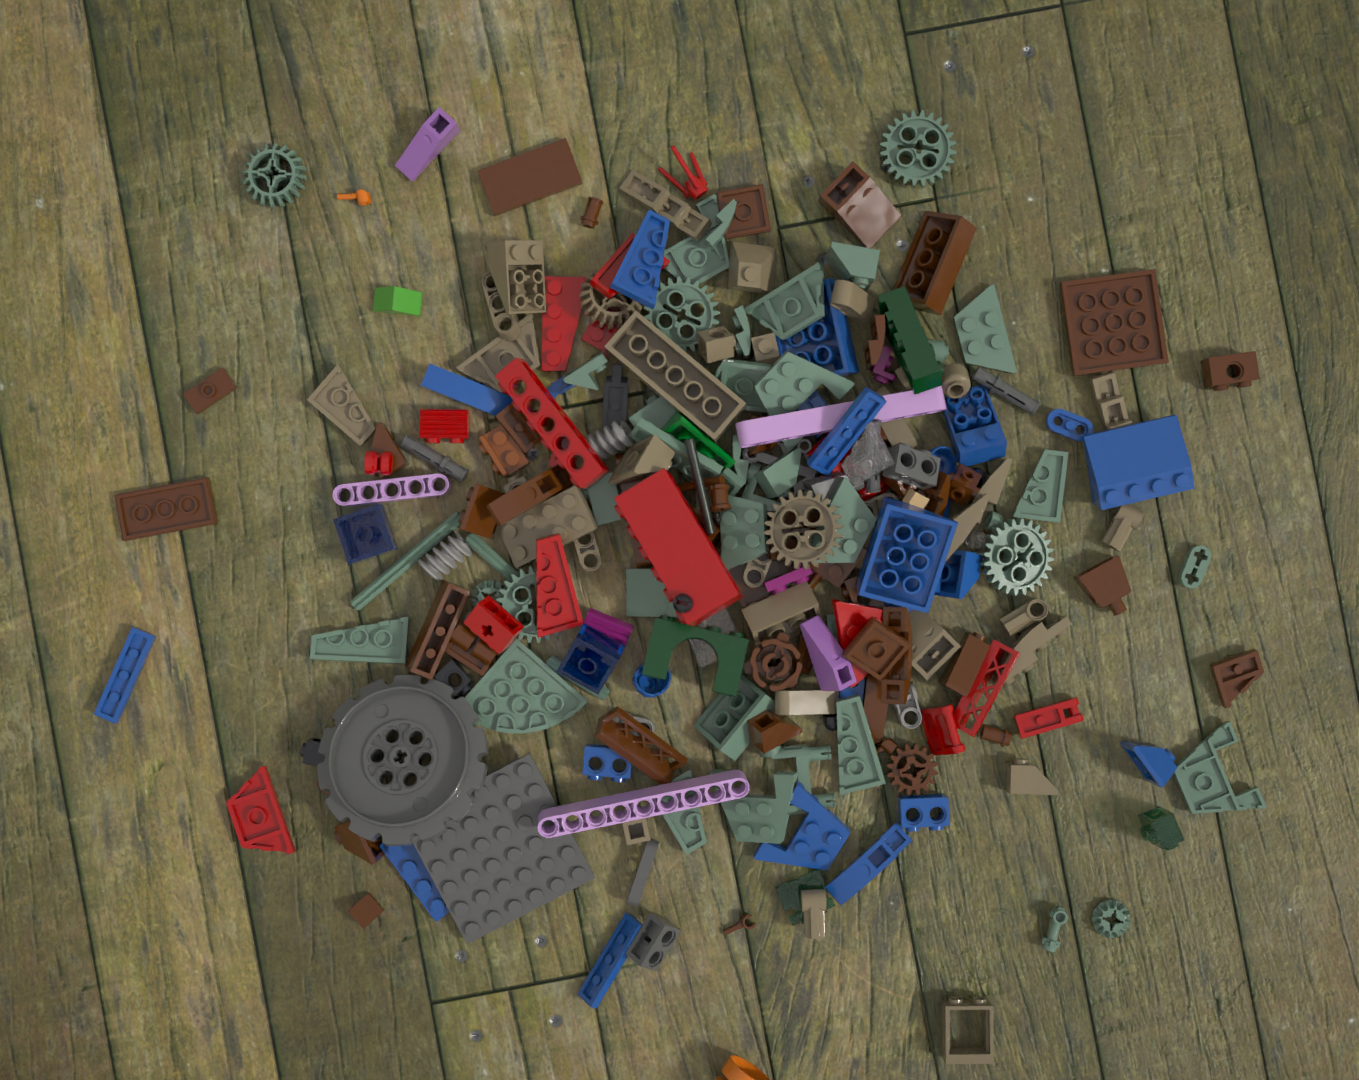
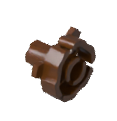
[743,632,802,691]

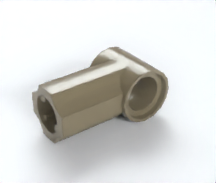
[1101,504,1144,552]
[999,598,1048,637]
[801,889,826,939]

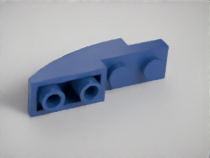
[824,822,913,906]

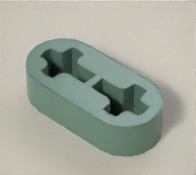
[1178,545,1211,589]

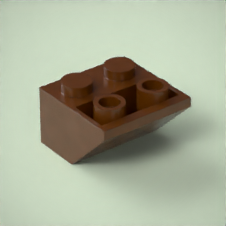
[458,483,505,539]

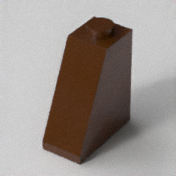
[938,632,990,697]

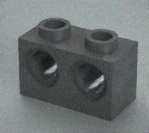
[882,443,941,490]
[625,912,681,971]

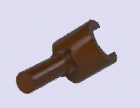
[876,738,897,755]
[723,913,756,936]

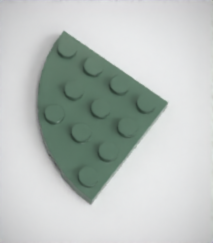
[465,638,589,734]

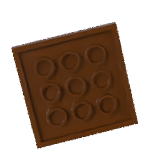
[1059,269,1169,376]

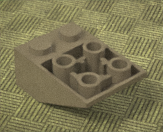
[487,240,546,314]
[909,610,961,680]

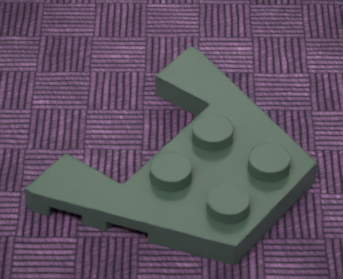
[663,194,729,285]
[753,351,854,452]
[696,489,769,571]
[1173,721,1266,814]
[709,769,798,844]

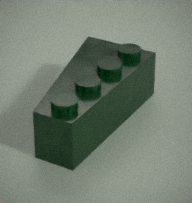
[878,286,944,395]

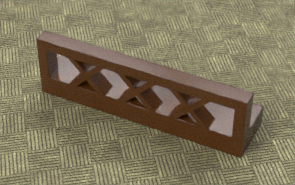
[594,706,687,785]

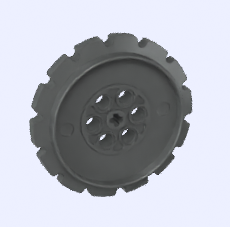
[317,675,489,846]

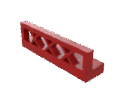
[953,640,1020,737]

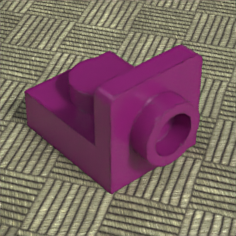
[870,346,896,385]

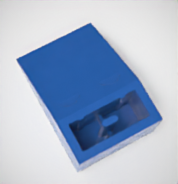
[943,385,1007,466]

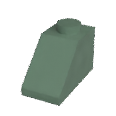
[754,447,802,499]

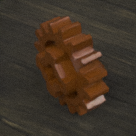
[886,743,938,795]

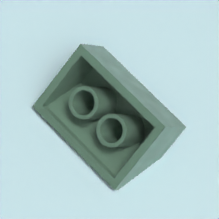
[825,242,880,291]
[693,673,775,761]

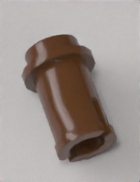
[580,197,603,229]
[980,724,1012,747]

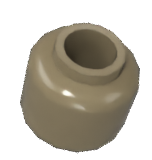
[941,363,971,399]

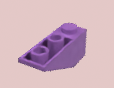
[395,107,460,182]
[800,615,857,691]

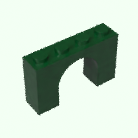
[642,615,749,697]

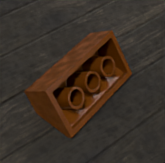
[893,211,977,315]

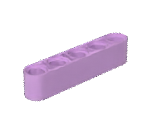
[333,474,452,506]

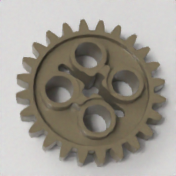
[764,490,844,570]

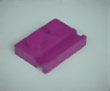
[763,566,812,594]
[577,608,634,657]

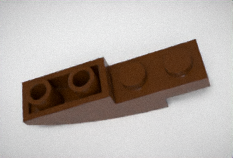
[486,466,574,526]

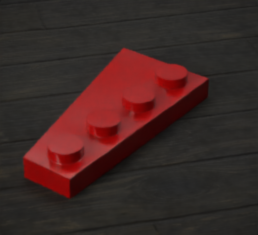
[536,533,584,638]

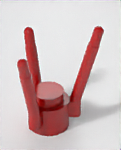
[658,145,709,201]

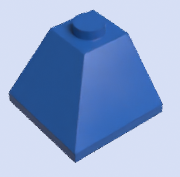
[934,550,982,599]
[1120,741,1177,788]

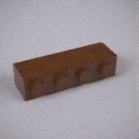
[405,579,470,680]

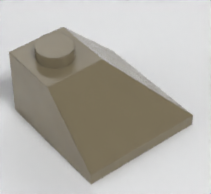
[728,242,777,294]
[608,434,675,485]

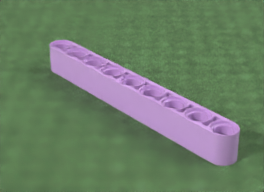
[735,386,947,448]
[538,770,749,838]

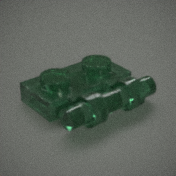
[775,869,835,926]

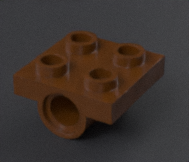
[445,610,498,676]

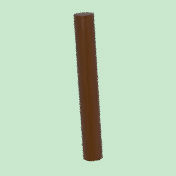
[677,475,725,492]

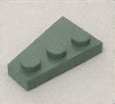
[1011,449,1069,523]
[661,768,707,855]

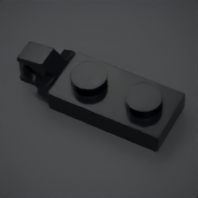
[602,364,628,429]

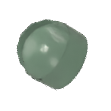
[984,511,1004,531]

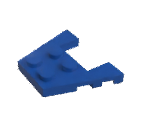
[754,781,850,871]

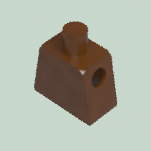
[1073,556,1131,616]

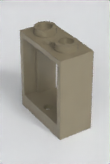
[942,996,994,1064]

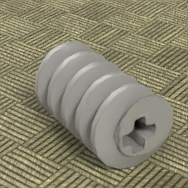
[588,420,634,460]
[418,530,472,581]

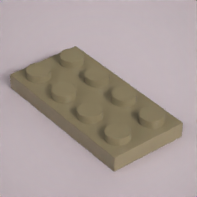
[497,486,599,568]

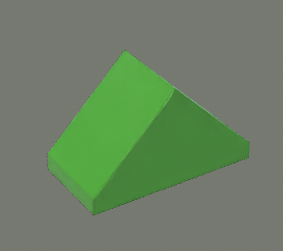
[373,286,423,316]

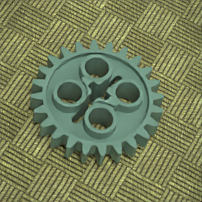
[879,110,957,189]
[643,276,720,352]
[979,518,1054,596]
[496,565,558,643]

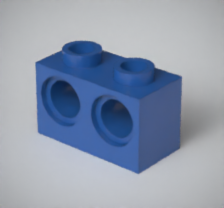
[582,744,632,782]
[897,794,950,831]

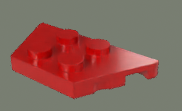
[832,599,883,688]
[226,765,296,854]

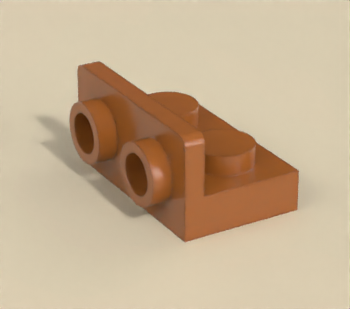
[478,425,530,478]

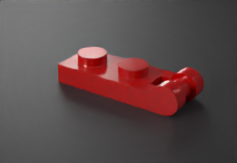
[1013,697,1084,739]

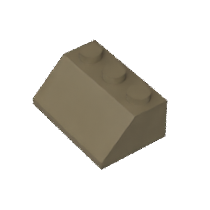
[741,581,822,651]

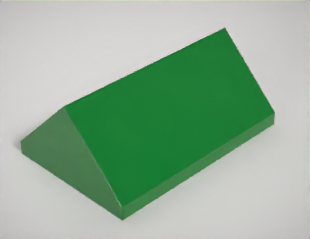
[661,411,736,475]

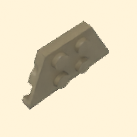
[456,314,541,393]

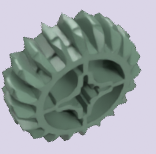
[241,143,307,208]

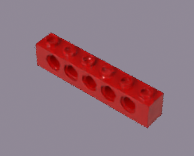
[495,358,610,489]

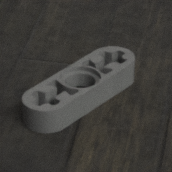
[626,838,659,907]

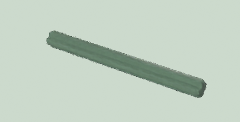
[350,512,461,610]

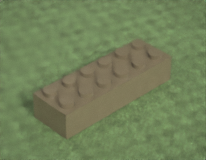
[604,310,746,443]

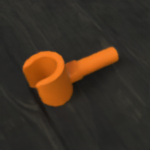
[337,189,372,206]

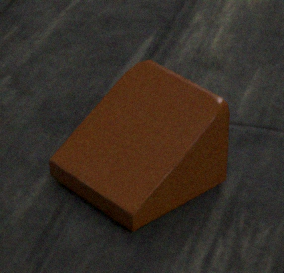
[348,893,384,929]

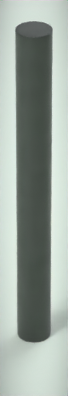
[684,438,715,534]

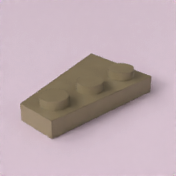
[307,364,376,447]

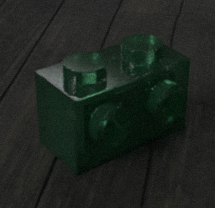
[1138,806,1184,850]

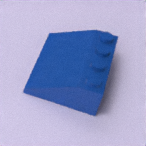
[772,278,859,377]
[1082,414,1195,510]
[856,497,958,613]

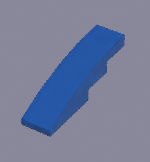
[421,363,514,416]

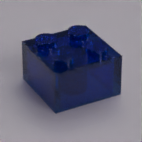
[333,504,399,565]
[556,623,625,694]

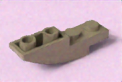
[992,616,1072,687]

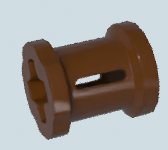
[708,484,732,512]

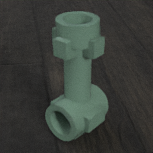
[1041,905,1069,952]

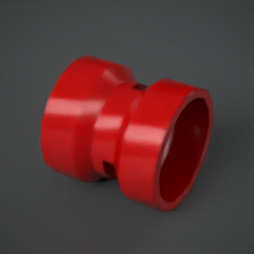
[364,451,393,475]

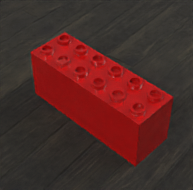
[614,468,743,627]

